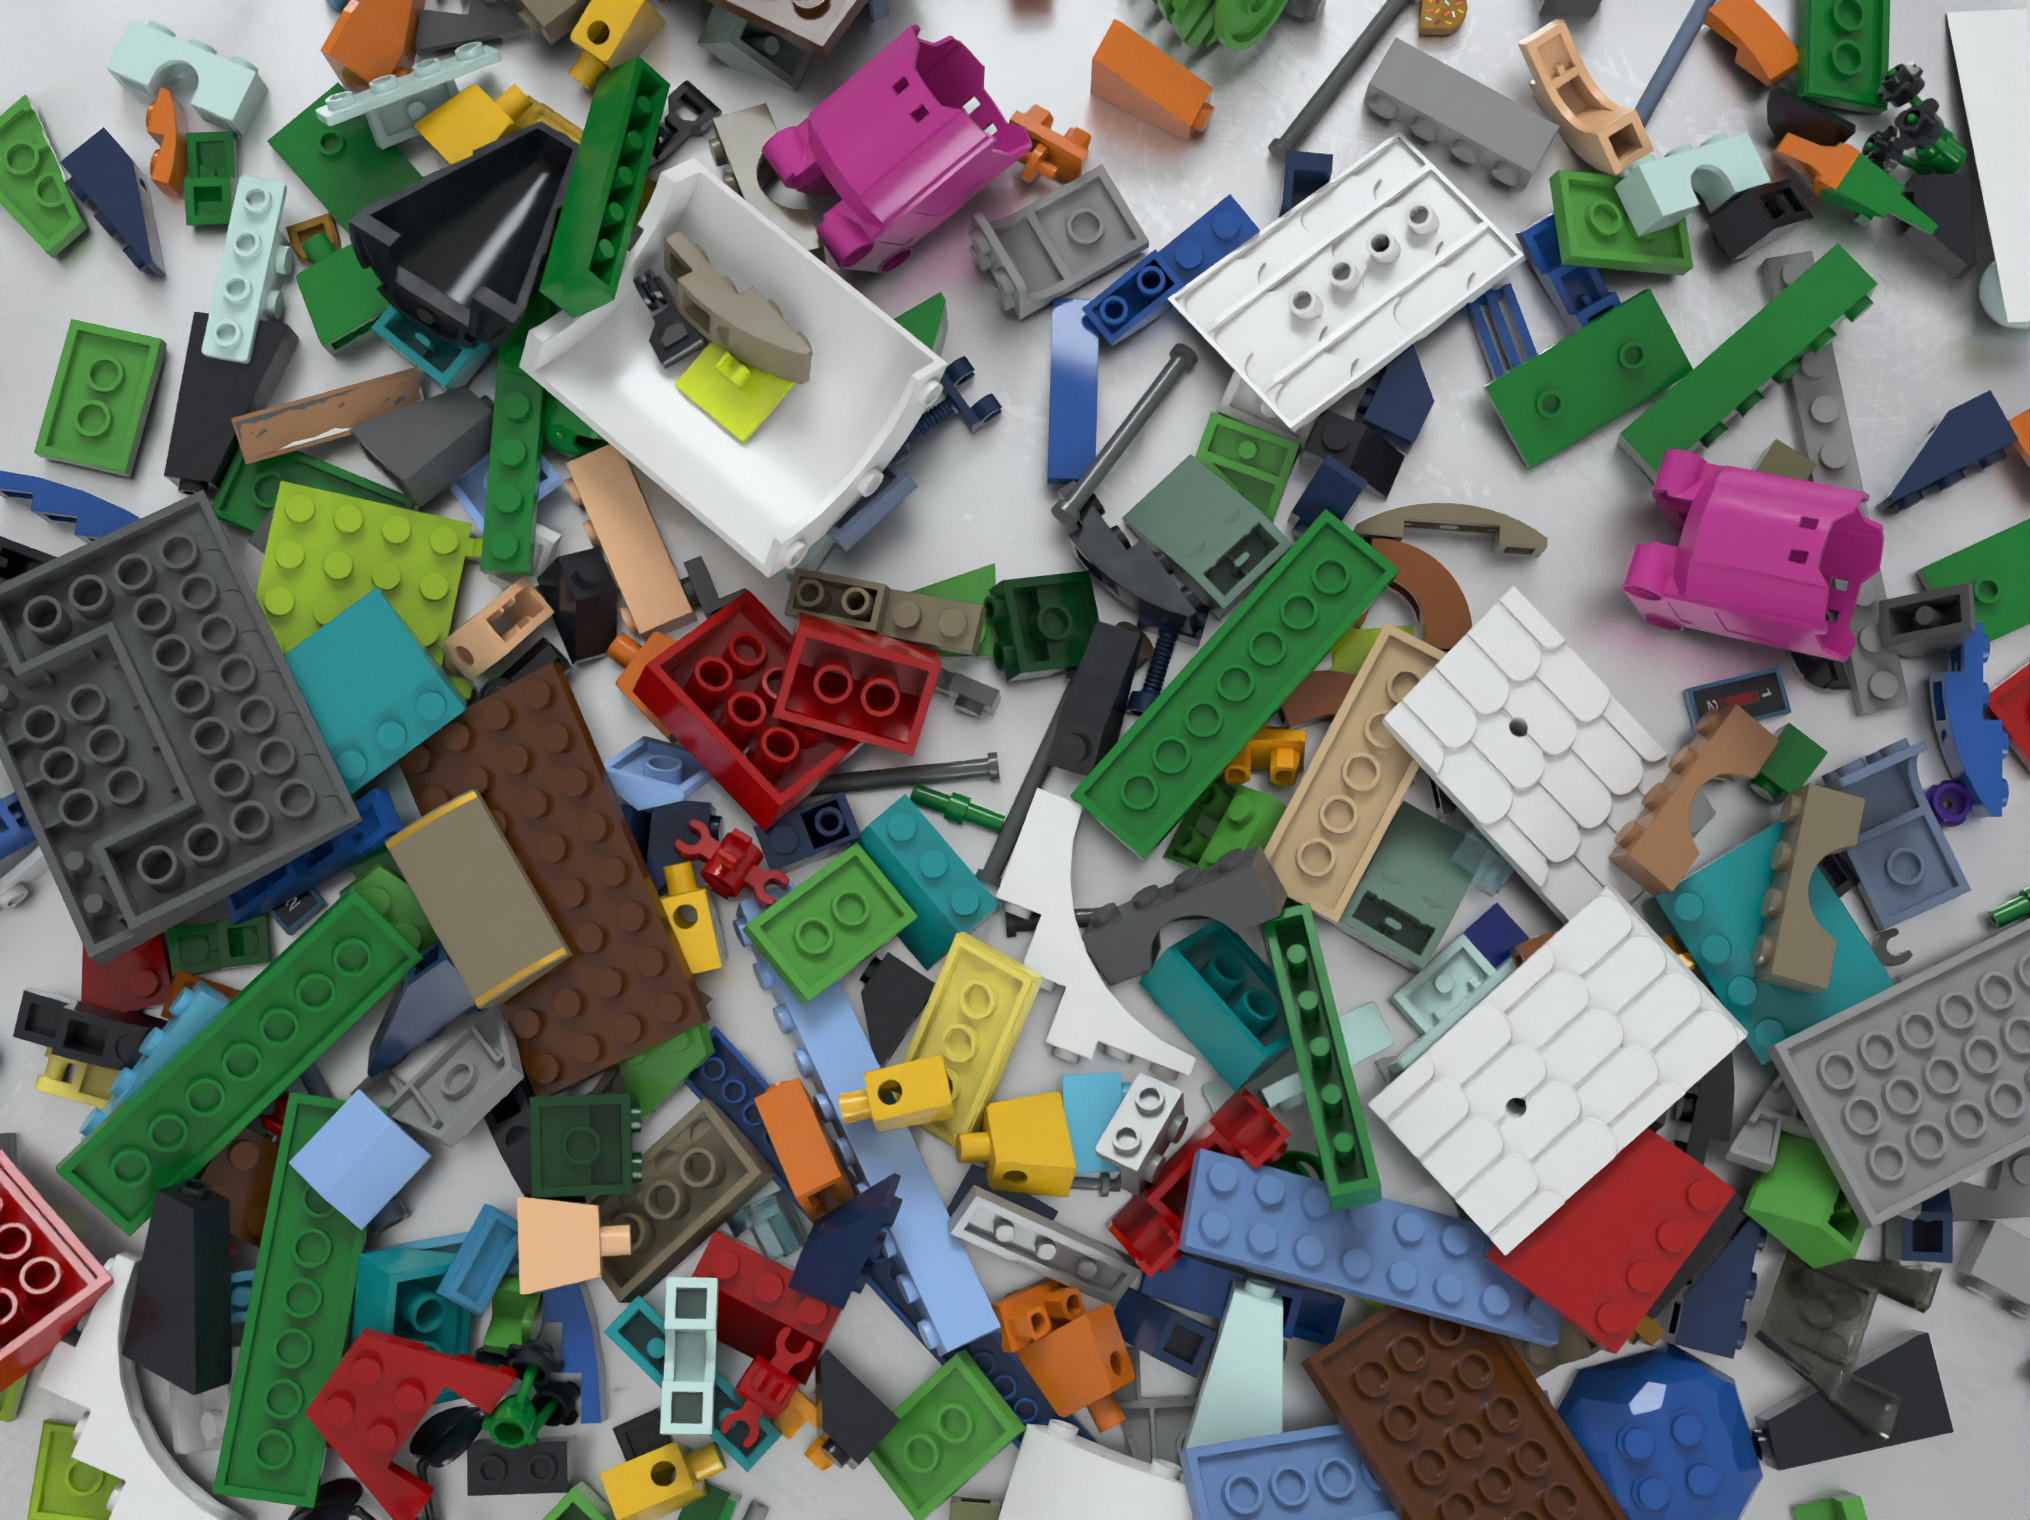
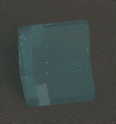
[1451,824,1515,897]
[726,1188,808,1261]

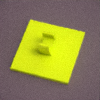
[674,341,795,444]

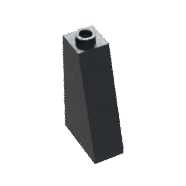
[164,311,299,496]
[122,1179,232,1395]
[1752,1330,1954,1471]

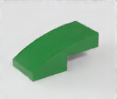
[184,131,238,226]
[167,915,271,978]

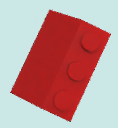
[772,612,941,756]
[692,1230,851,1385]

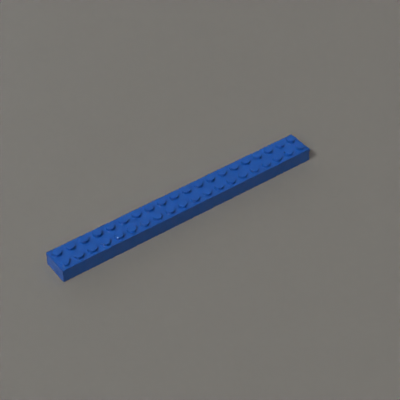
[684,1026,1101,1449]

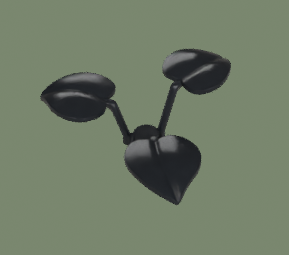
[288,1405,486,1520]

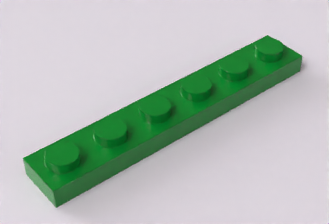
[480,293,554,576]

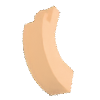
[1517,19,1654,175]

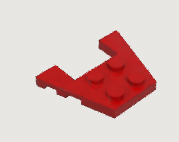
[305,1327,518,1520]

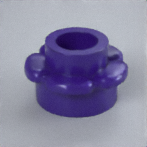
[1925,780,1972,827]

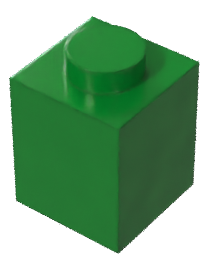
[1750,723,1828,803]

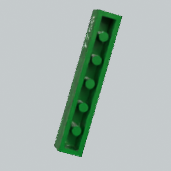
[539,56,670,318]
[1617,243,1878,482]
[1262,903,1382,1212]

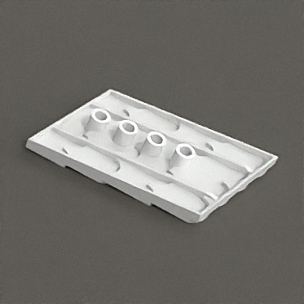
[1167,131,1526,432]
[1382,585,1716,924]
[1368,884,1748,1256]

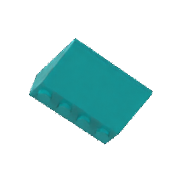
[284,586,467,794]
[1655,820,1894,1065]

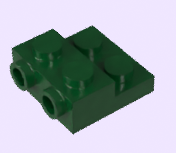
[984,571,1099,682]
[530,1093,642,1198]

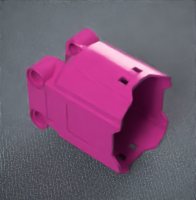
[762,24,1033,274]
[1621,449,1885,662]

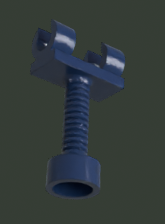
[892,356,1002,465]
[1126,604,1210,717]

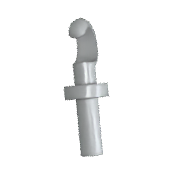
[1070,1173,1135,1197]

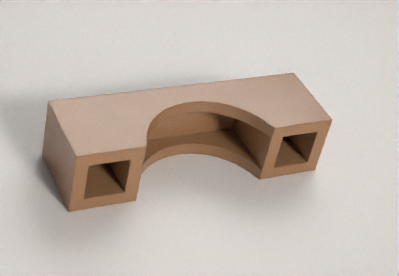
[1608,704,1780,895]

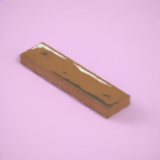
[231,367,427,465]

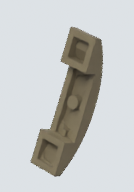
[1353,503,1548,557]

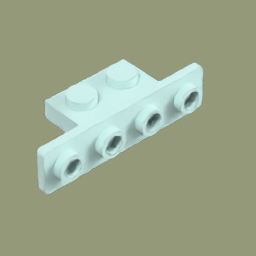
[315,42,502,149]
[201,175,294,364]
[1387,934,1538,1074]
[1202,1002,1394,1113]

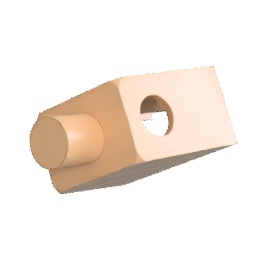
[440,576,554,681]
[517,1197,632,1295]

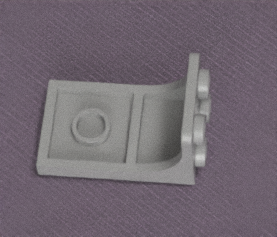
[969,164,1149,320]

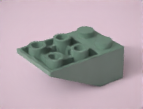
[1122,454,1293,620]
[1333,801,1488,973]

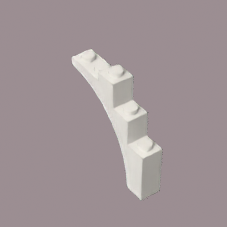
[996,788,1197,1081]
[37,1250,249,1520]

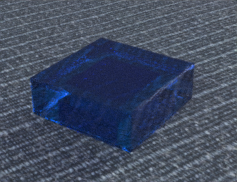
[1459,902,1530,969]

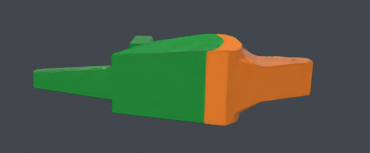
[1772,133,1938,235]

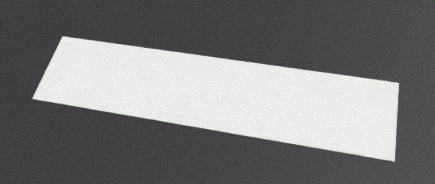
[1946,8,2030,323]

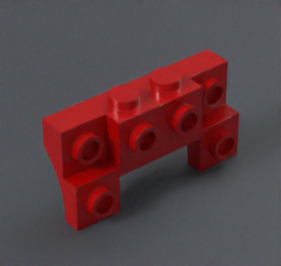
[1106,1087,1291,1278]

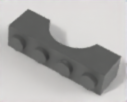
[1082,845,1287,986]

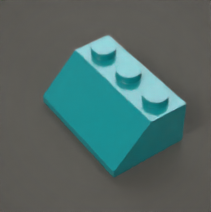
[841,794,1000,971]
[1139,920,1292,1092]
[351,1247,472,1405]

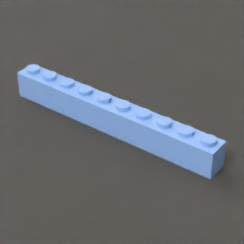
[733,880,1001,1357]

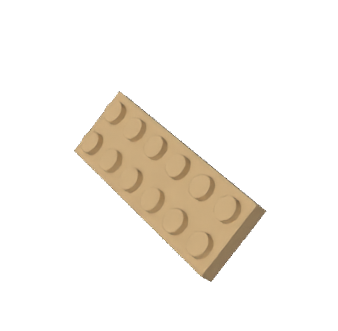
[1263,621,1447,925]

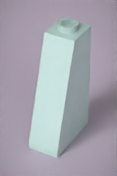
[1183,1278,1283,1450]

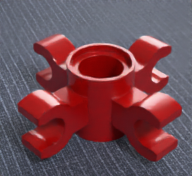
[674,819,790,910]
[719,1326,814,1448]

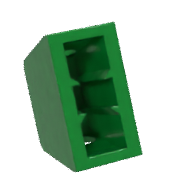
[296,233,390,355]

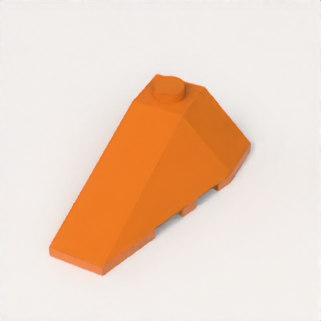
[321,0,426,93]

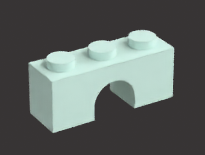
[106,19,268,138]
[1615,132,1772,237]
[660,1277,719,1435]

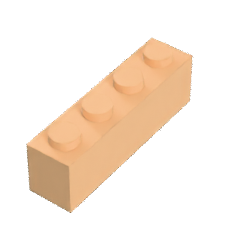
[564,444,698,642]

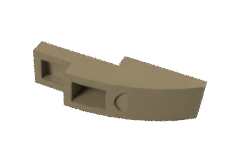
[664,230,813,385]
[784,568,986,656]

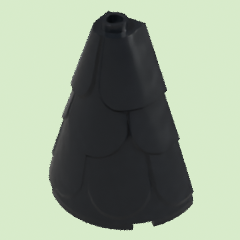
[349,121,579,349]

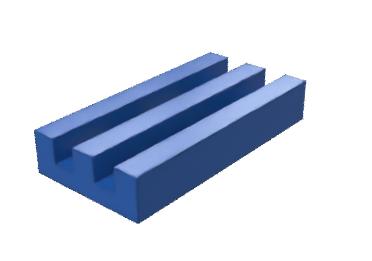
[1465,283,1537,379]

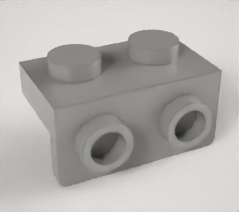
[1095,1073,1188,1197]

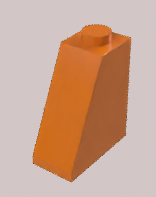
[1090,19,1215,143]
[753,1077,857,1224]

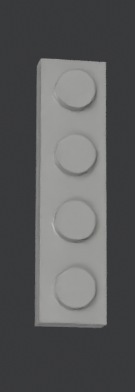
[947,1185,1141,1307]

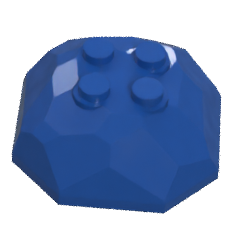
[1555,1343,1764,1520]

